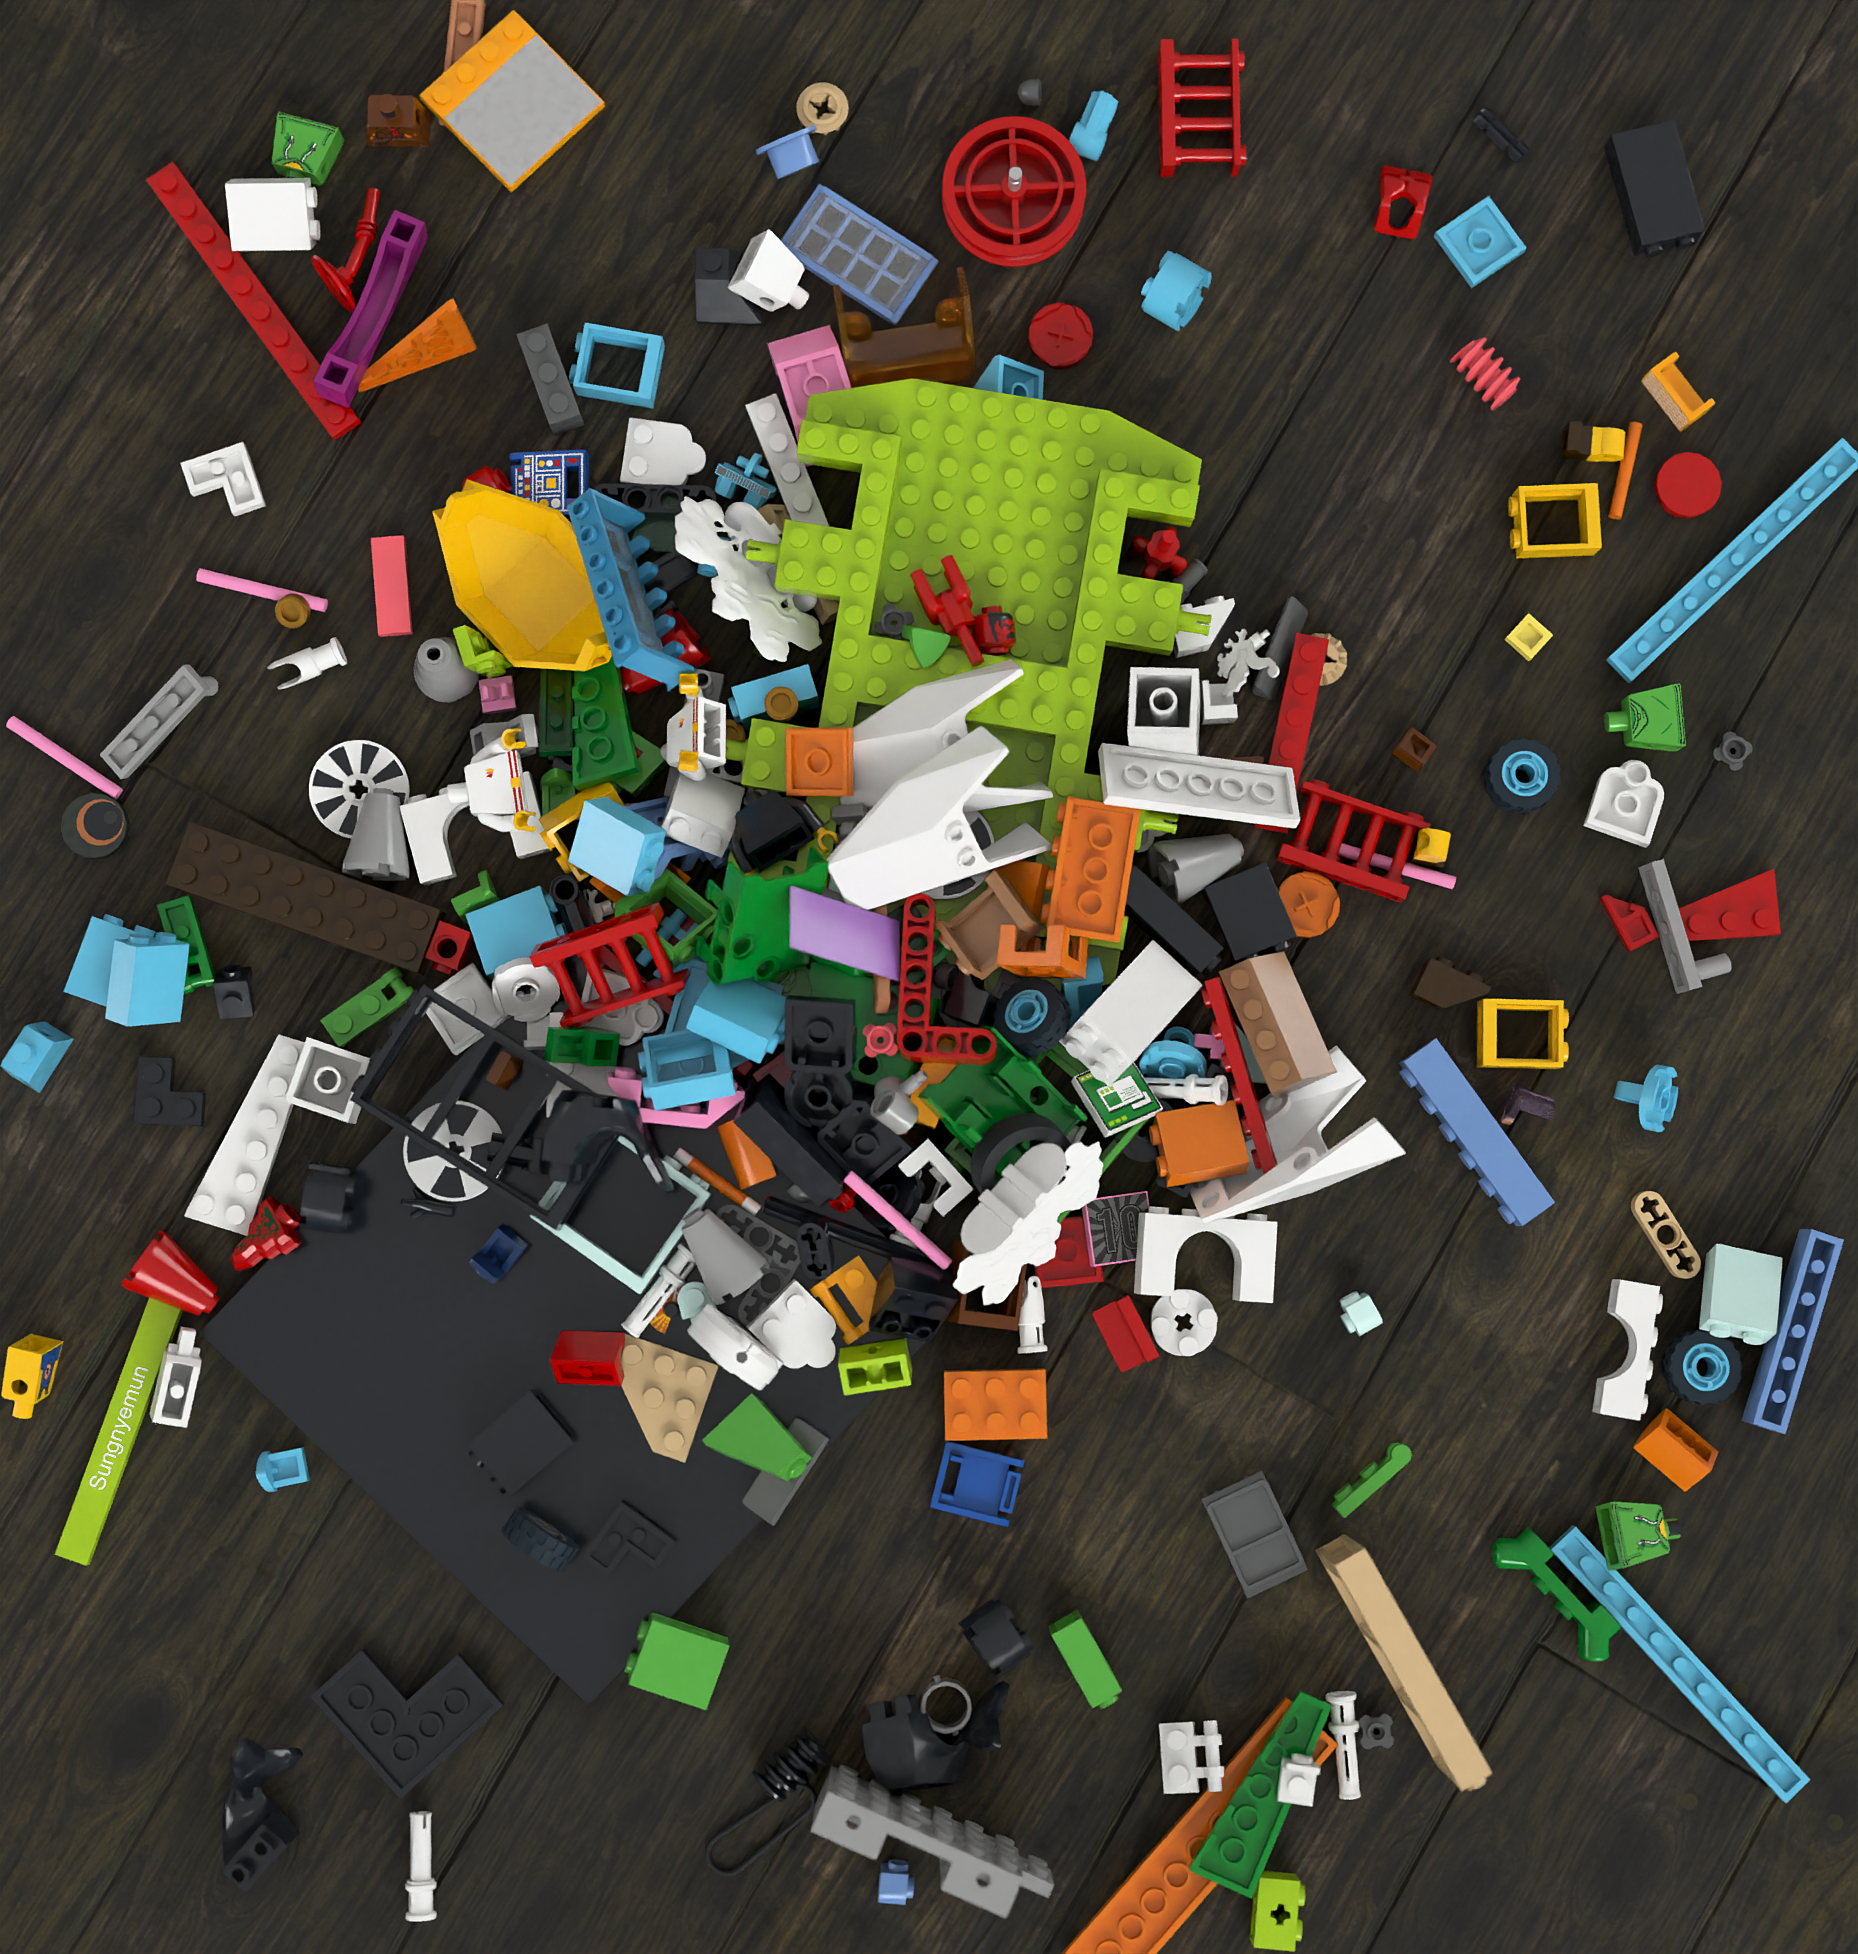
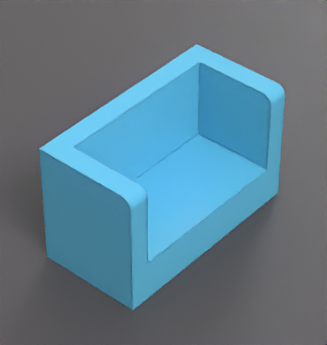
[1060,956,1104,1031]

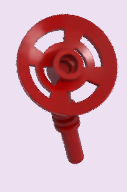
[311,188,380,313]

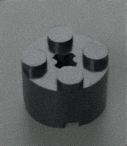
[299,1162,358,1234]
[958,1599,1034,1680]

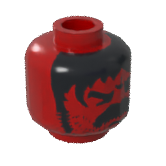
[971,606,1016,656]

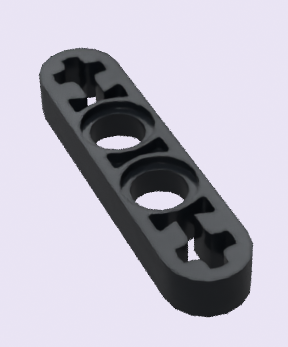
[593,483,718,519]

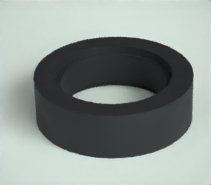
[970,1113,1072,1195]

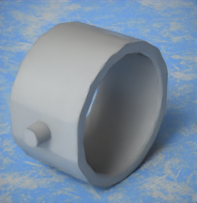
[921,1675,972,1736]

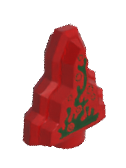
[230,1196,302,1271]

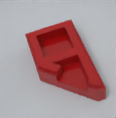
[1599,895,1660,952]

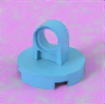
[1139,1026,1207,1079]
[1614,1065,1678,1132]

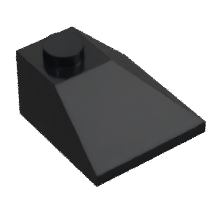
[695,247,762,326]

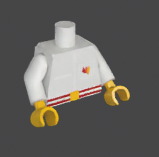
[661,673,726,781]
[448,728,536,832]

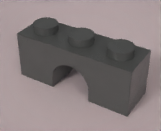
[516,324,585,436]

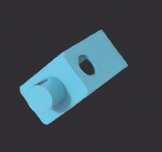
[1,1021,74,1093]

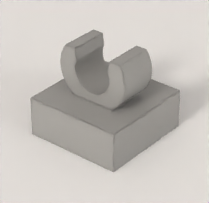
[831,803,870,837]

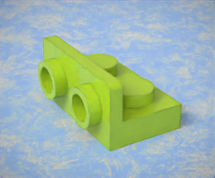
[453,625,513,678]

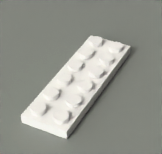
[1098,743,1300,829]

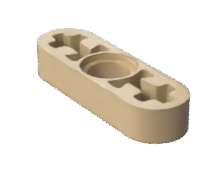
[1631,1191,1701,1279]

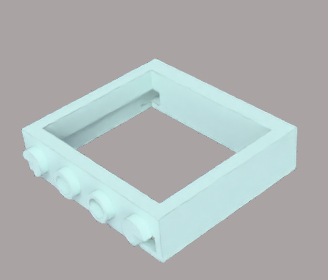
[530,1136,713,1294]

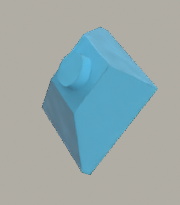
[974,355,1044,400]

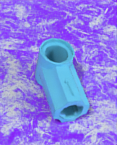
[1069,91,1118,162]

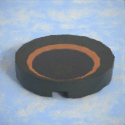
[61,793,130,860]

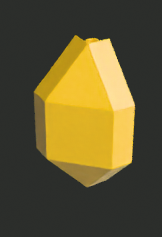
[432,479,612,671]

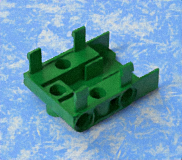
[695,846,829,985]
[783,961,940,1097]
[917,1025,1087,1181]

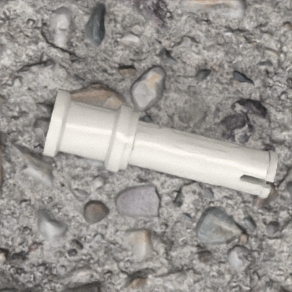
[1144,1074,1228,1105]
[621,1242,696,1338]
[1326,1691,1361,1799]
[405,1811,437,1921]

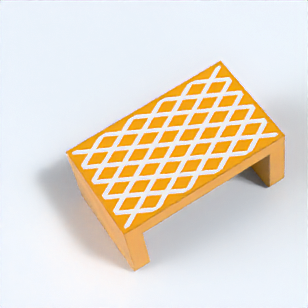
[1641,351,1715,432]

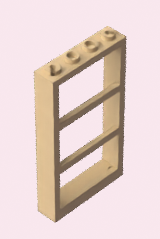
[1315,1534,1493,1791]

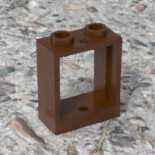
[945,1240,1027,1331]

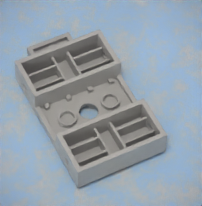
[811,1765,1054,1918]

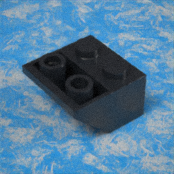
[869,1257,958,1342]

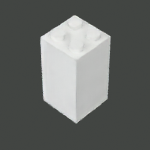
[1127,667,1201,755]
[1059,940,1203,1087]

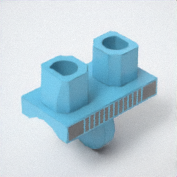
[715,453,778,511]

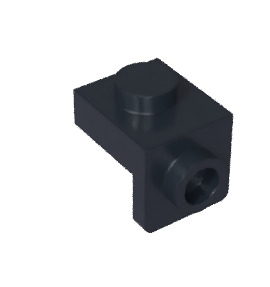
[213,964,255,1019]

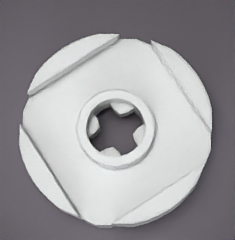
[491,957,560,1022]
[1150,1289,1218,1356]

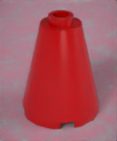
[620,607,711,695]
[121,1229,220,1316]

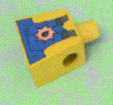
[1,1334,63,1419]

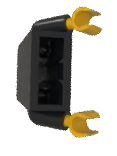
[731,791,838,879]

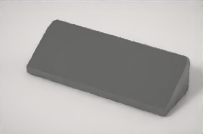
[1251,596,1308,701]
[742,1418,829,1526]

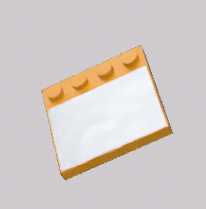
[419,10,605,192]

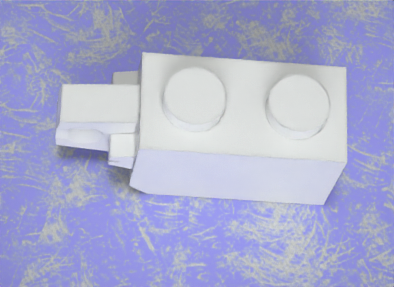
[150,1327,201,1428]

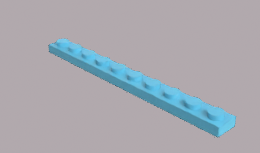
[1606,438,1858,684]
[1549,1525,1810,1803]

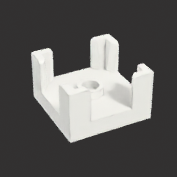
[898,1139,973,1217]

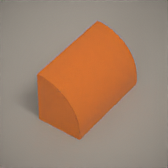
[716,1120,778,1190]
[1633,1408,1718,1492]

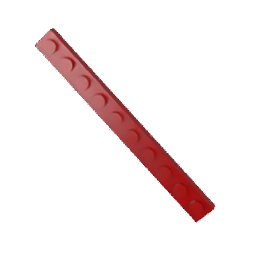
[146,162,361,441]

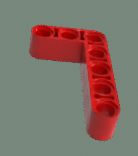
[897,893,997,1065]

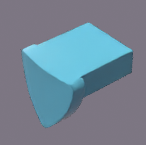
[256,1447,310,1492]

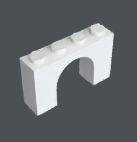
[399,770,553,885]
[1134,1207,1277,1303]

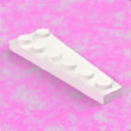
[185,1035,305,1236]

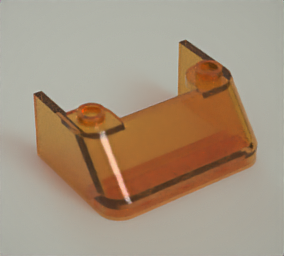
[833,267,976,388]

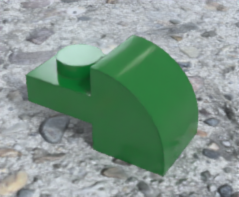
[544,1025,620,1067]

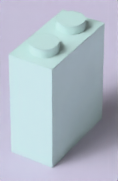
[1699,1244,1783,1345]

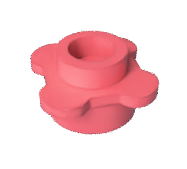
[863,1023,898,1058]

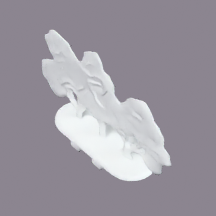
[675,497,822,662]
[953,1142,1104,1305]

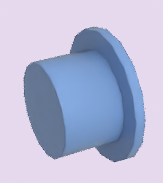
[755,125,819,179]

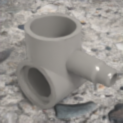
[870,1070,927,1134]

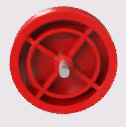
[942,116,1086,267]

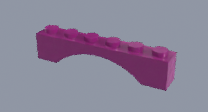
[314,210,428,408]

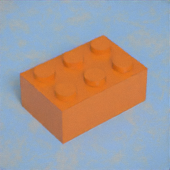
[944,1368,1047,1441]

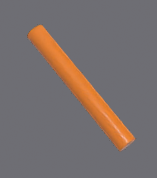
[1609,422,1642,519]

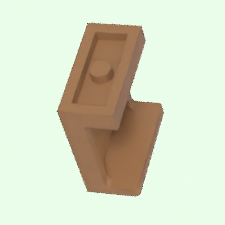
[934,870,1044,980]

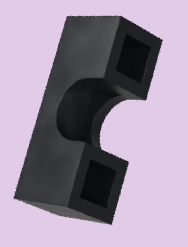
[943,950,1019,1028]

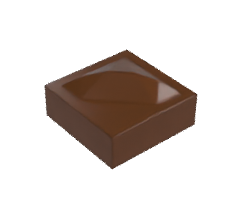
[1392,726,1437,772]
[486,1050,524,1090]

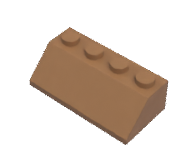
[1219,951,1337,1099]

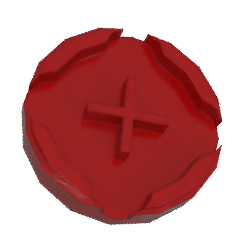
[1028,302,1093,369]
[1654,452,1722,519]

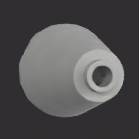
[414,637,479,703]
[342,788,410,881]
[1148,834,1244,904]
[681,1208,770,1305]

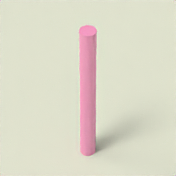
[196,569,328,612]
[6,716,123,799]
[1326,840,1456,889]
[843,1170,952,1270]

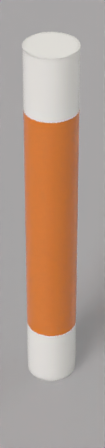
[673,1147,762,1216]

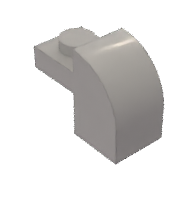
[470,714,539,758]

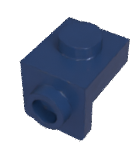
[469,1223,528,1284]

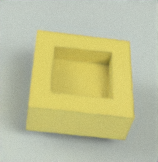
[1504,613,1553,661]

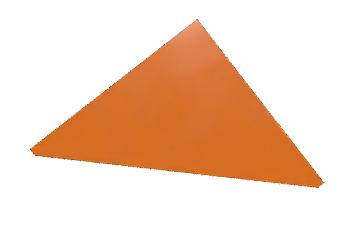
[358,298,477,392]

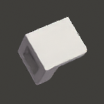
[1200,680,1238,725]
[524,1012,568,1050]

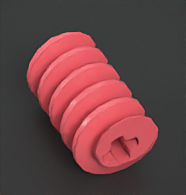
[1450,337,1520,411]

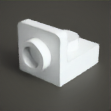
[1276,1753,1320,1806]

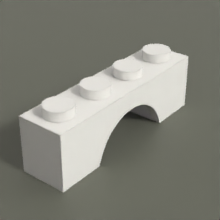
[1592,1279,1663,1421]

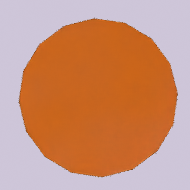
[1277,871,1340,938]

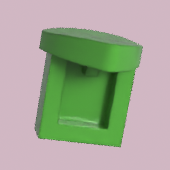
[901,625,950,668]
[540,768,577,820]
[451,870,500,924]

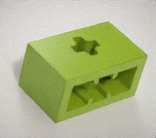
[838,1338,912,1395]
[1250,1871,1305,1951]

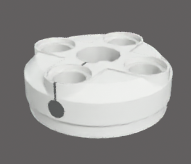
[687,1304,784,1390]

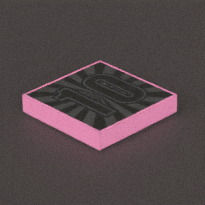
[1082,1191,1150,1267]

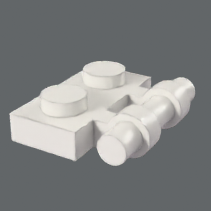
[1159,1721,1224,1794]

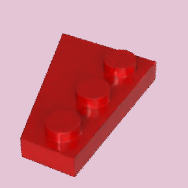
[1679,869,1781,942]

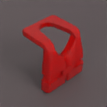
[1374,165,1433,239]

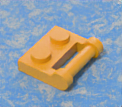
[809,1255,877,1346]

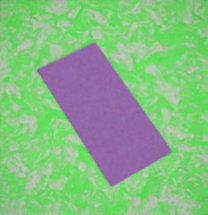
[790,886,900,981]

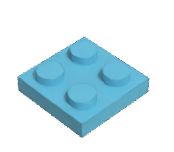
[1434,196,1526,288]

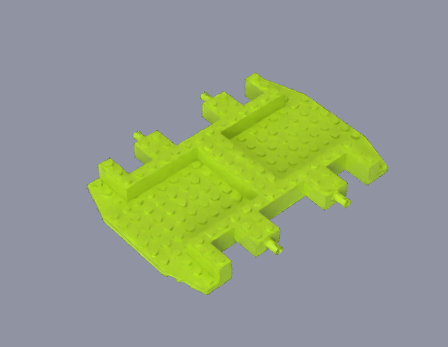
[726,378,1212,994]

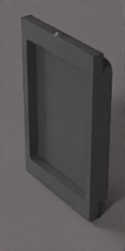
[1201,1470,1308,1598]

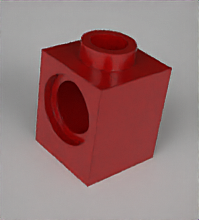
[425,921,474,975]

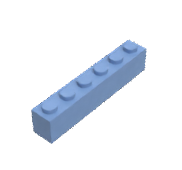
[1398,1038,1555,1226]
[1741,1229,1844,1434]

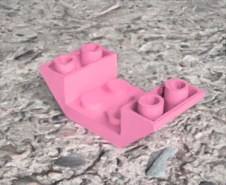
[767,325,851,467]
[607,1067,745,1128]

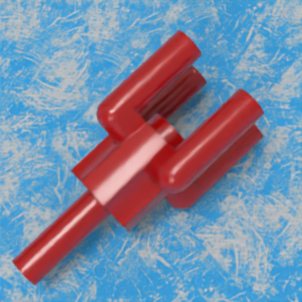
[1127,526,1187,580]
[910,555,984,667]

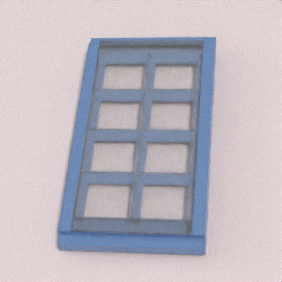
[781,184,939,326]

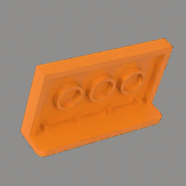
[1040,796,1141,943]

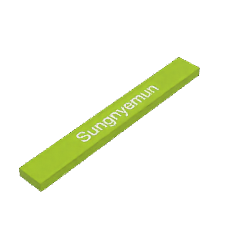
[55,1298,183,1566]

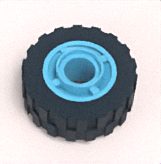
[1483,738,1561,815]
[993,977,1072,1056]
[1662,1330,1743,1405]

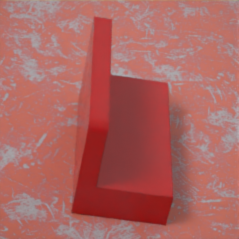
[1092,1295,1159,1372]
[550,1331,626,1386]

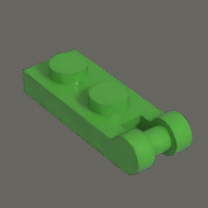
[320,967,414,1048]
[1331,1442,1412,1518]

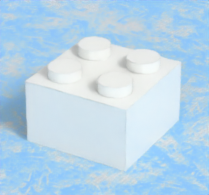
[284,1037,372,1124]

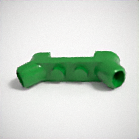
[1492,1527,1621,1662]

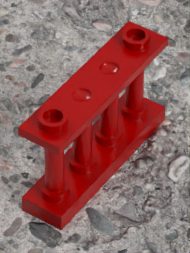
[1158,39,1246,177]
[1276,779,1431,903]
[529,902,691,1027]

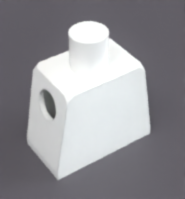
[728,230,809,311]

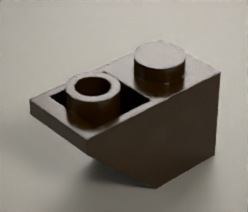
[1409,956,1491,1011]

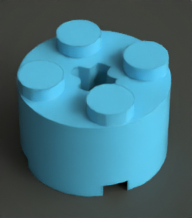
[1141,251,1212,331]

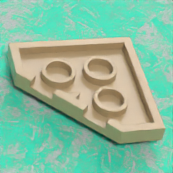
[619,1333,719,1463]

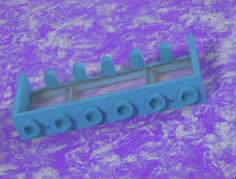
[567,488,695,691]

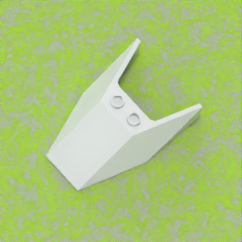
[839,660,1053,813]
[827,726,1052,910]
[1190,1045,1405,1224]

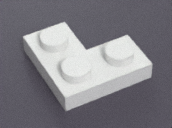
[181,442,266,516]

